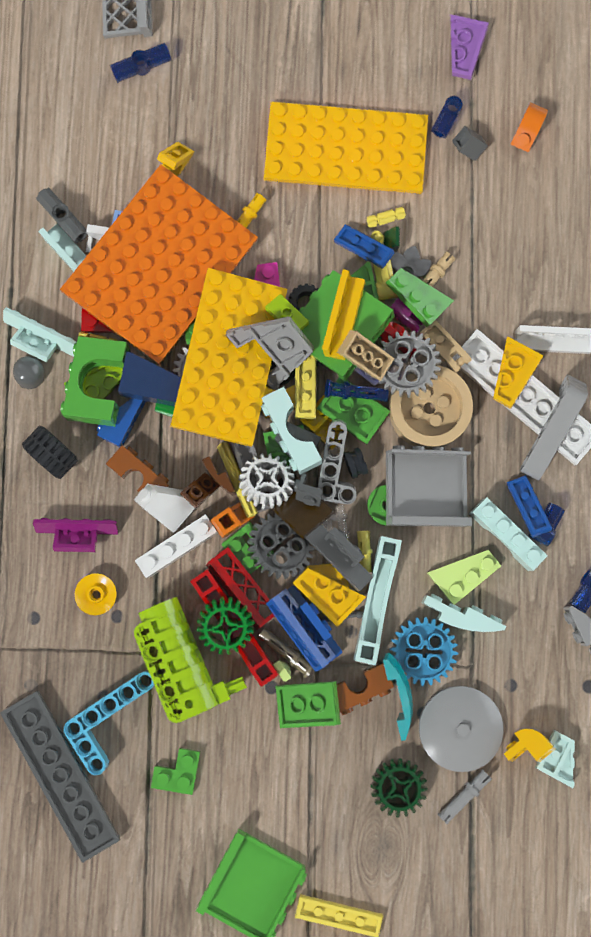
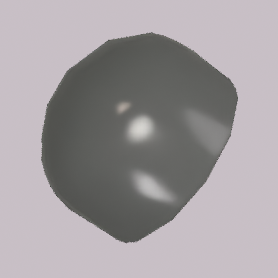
[13,356,44,389]

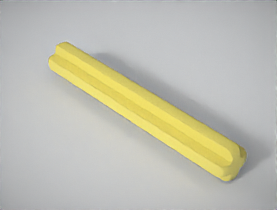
[217,442,258,518]

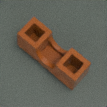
[106,445,171,492]
[337,662,394,716]

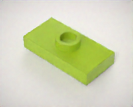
[265,294,309,331]

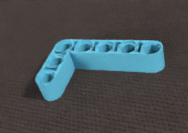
[64,670,154,775]

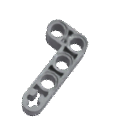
[318,419,356,504]

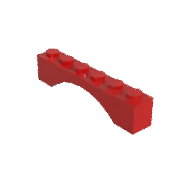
[190,569,279,687]

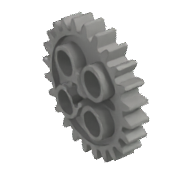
[378,330,441,398]

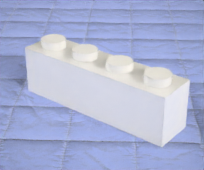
[135,514,218,578]

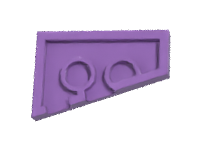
[451,15,489,80]

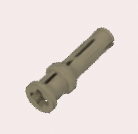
[258,627,313,679]

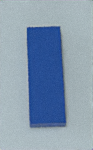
[334,224,394,269]
[507,475,552,538]

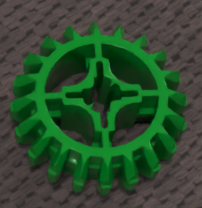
[197,597,254,655]

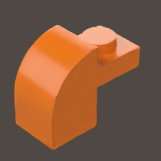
[511,102,548,152]
[210,502,255,539]

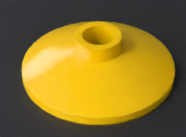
[75,573,117,615]

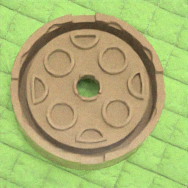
[388,365,473,449]

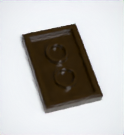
[264,471,333,539]

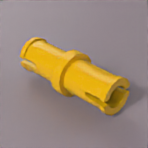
[237,193,267,228]

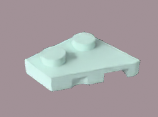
[535,730,575,788]

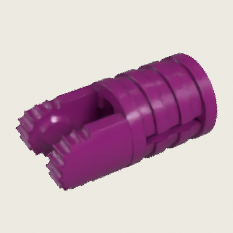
[390,298,423,333]

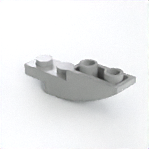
[563,606,591,654]

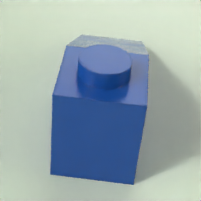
[97,398,146,447]

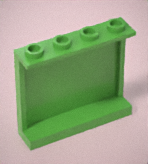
[299,270,395,382]
[196,828,307,937]

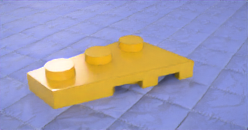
[493,336,543,409]
[292,568,366,627]

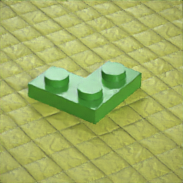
[151,748,200,795]

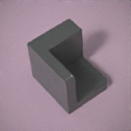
[452,126,488,161]

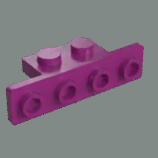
[33,518,118,552]

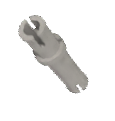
[438,769,492,824]

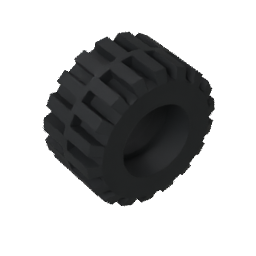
[22,425,78,479]

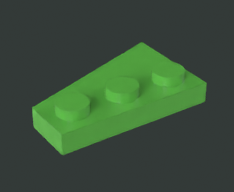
[386,268,454,327]

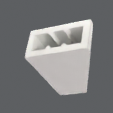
[134,484,195,533]

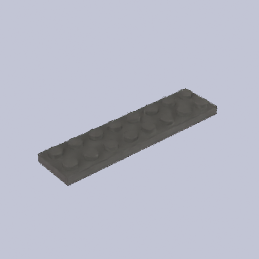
[0,690,121,863]

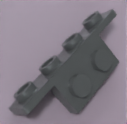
[305,524,373,591]

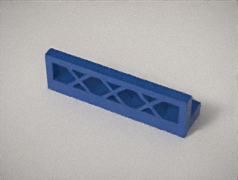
[266,589,336,672]

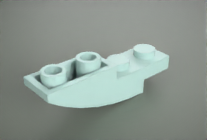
[421,594,506,632]

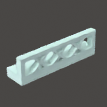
[38,224,86,272]

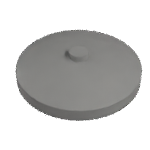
[419,686,503,772]

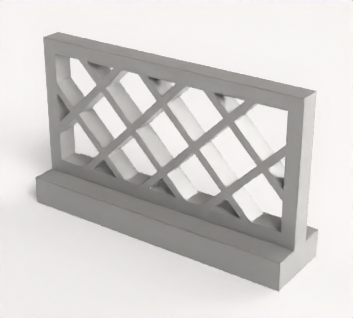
[102,0,152,39]

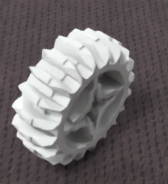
[239,454,295,509]

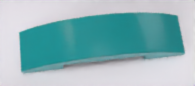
[383,653,413,741]

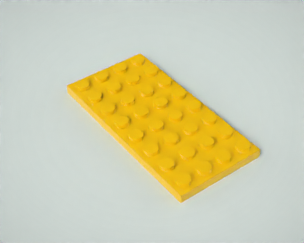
[264,102,428,194]
[170,268,288,447]

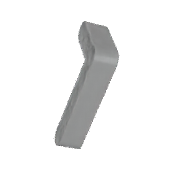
[520,375,588,480]

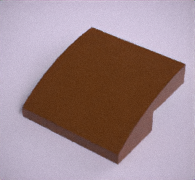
[202,456,236,496]

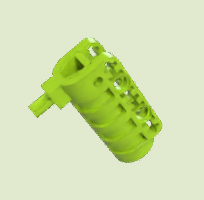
[134,597,247,723]

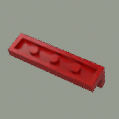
[206,547,275,631]

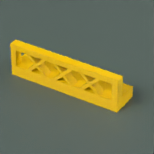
[322,269,365,360]

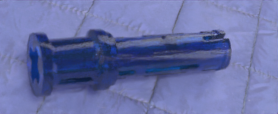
[325,379,389,402]

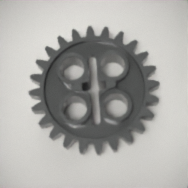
[247,513,315,579]

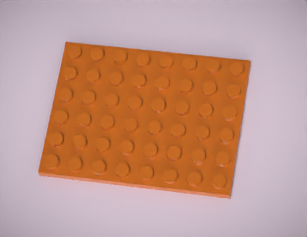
[60,164,258,365]

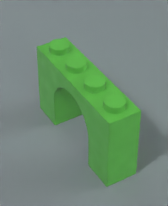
[61,336,131,427]

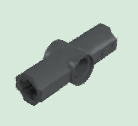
[36,187,87,244]

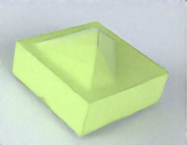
[273,659,292,682]

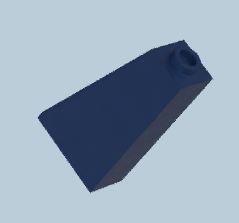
[118,352,181,406]

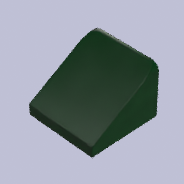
[382,227,400,252]

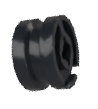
[343,447,369,479]

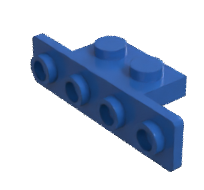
[281,586,342,663]

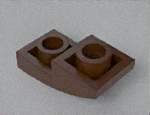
[180,472,220,508]

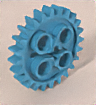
[390,617,458,686]

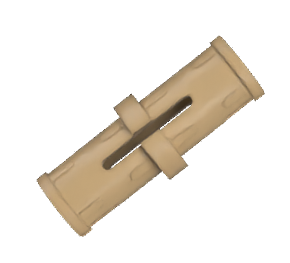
[422,252,455,287]

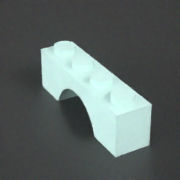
[261,387,322,475]
[469,497,548,571]

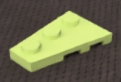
[427,550,501,605]

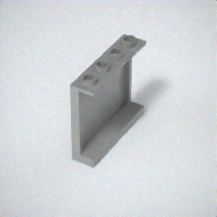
[386,445,472,527]

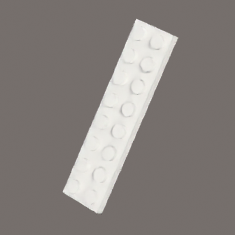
[452,329,591,465]

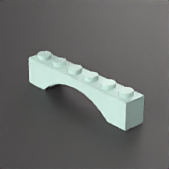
[353,536,402,665]

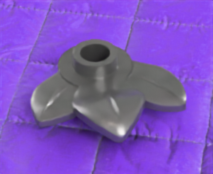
[391,246,431,277]

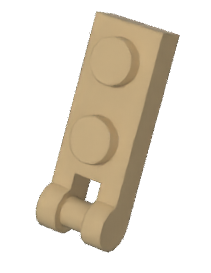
[420,320,472,373]

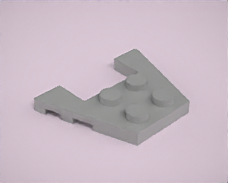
[226,317,314,390]

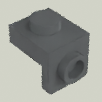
[293,473,323,507]

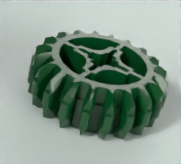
[370,758,428,818]

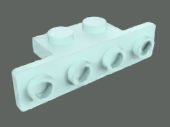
[3,307,77,362]

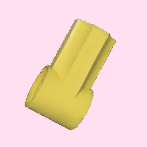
[373,260,398,301]

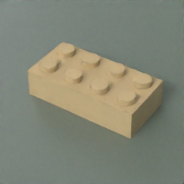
[337,330,394,381]

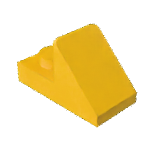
[157,142,194,176]

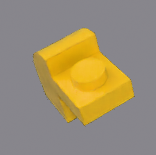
[504,729,556,762]

